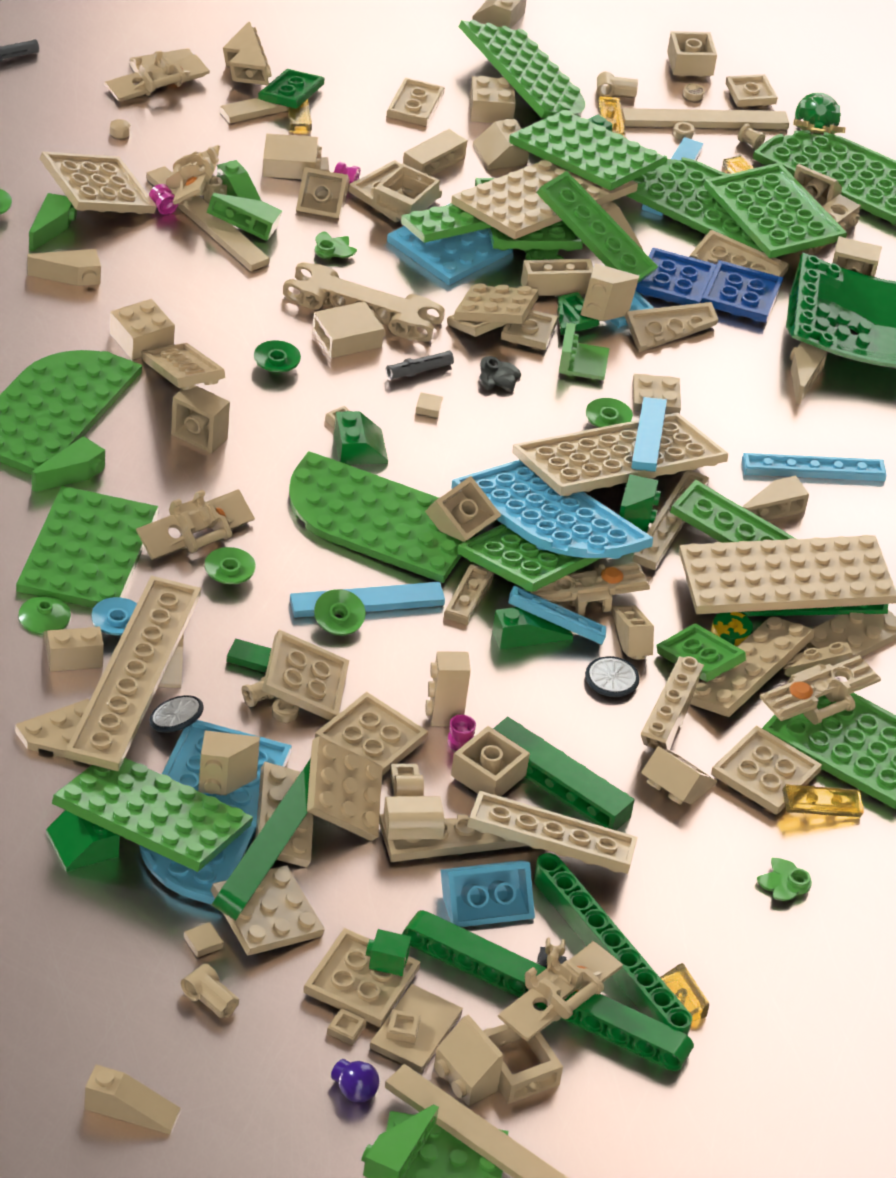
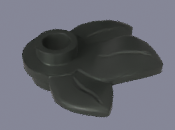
[479,356,522,392]

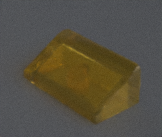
[660,963,710,1022]

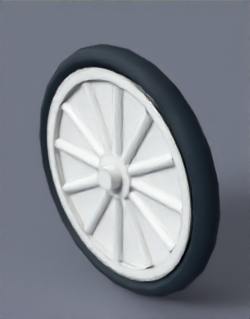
[585,656,640,697]
[149,695,204,733]

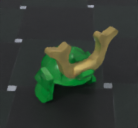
[793,92,846,135]

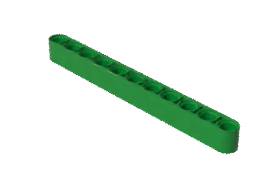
[402,910,694,1071]

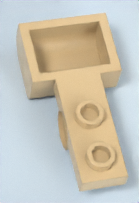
[384,764,444,840]

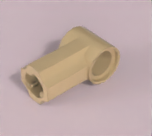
[597,71,638,99]
[180,964,239,1019]

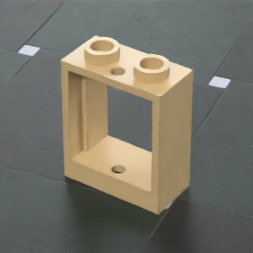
[372,164,440,219]
[483,1024,563,1104]

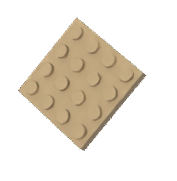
[40,151,157,214]

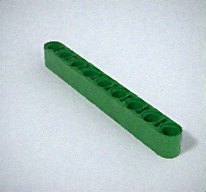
[211,758,311,921]
[534,853,692,1036]

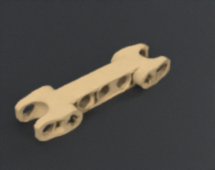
[283,262,445,342]

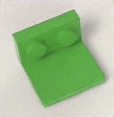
[558,323,609,380]

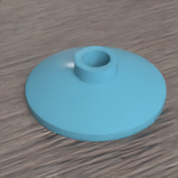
[91,597,137,636]

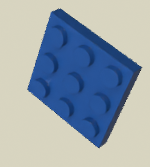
[636,247,717,305]
[701,260,783,323]

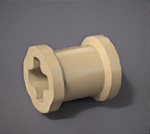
[737,124,766,150]
[241,677,276,707]

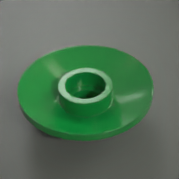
[254,340,301,372]

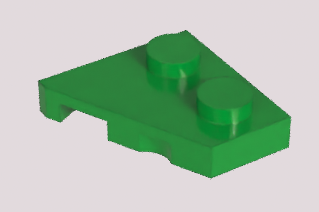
[557,292,600,335]

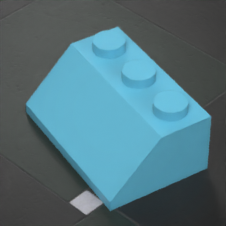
[440,860,535,927]

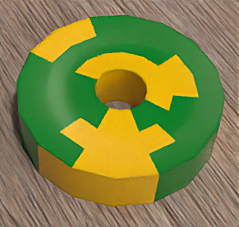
[711,612,753,646]

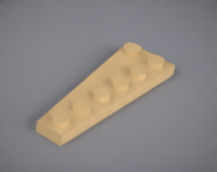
[379,814,529,862]

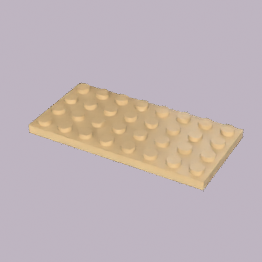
[451,160,638,239]
[512,412,729,496]
[679,535,896,614]

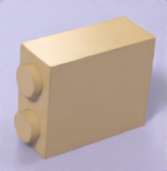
[263,133,322,179]
[312,301,385,358]

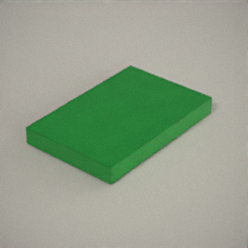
[258,68,325,109]

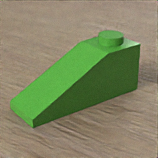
[217,160,262,201]
[29,193,77,251]
[207,193,283,241]
[32,436,105,492]
[361,1104,439,1178]

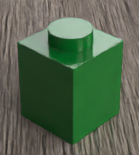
[366,929,411,977]

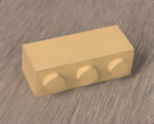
[403,129,468,176]
[521,259,594,296]
[425,651,471,727]

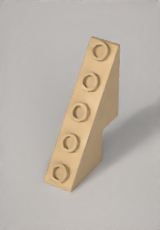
[223,21,272,85]
[640,656,704,750]

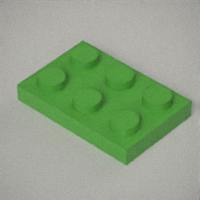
[656,623,746,682]

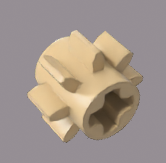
[202,176,227,203]

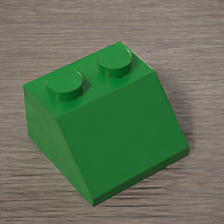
[334,411,389,465]
[619,474,661,533]
[46,810,120,872]

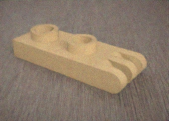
[783,642,853,677]

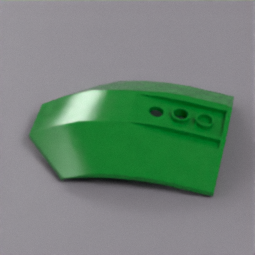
[786,253,896,368]

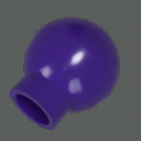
[331,1059,380,1103]

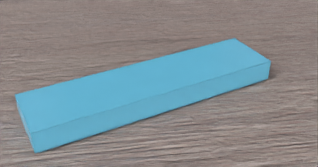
[509,586,607,645]

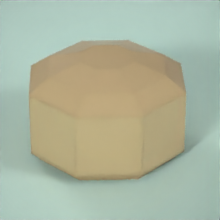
[109,119,131,139]

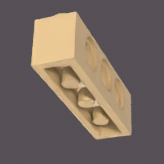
[796,194,861,255]

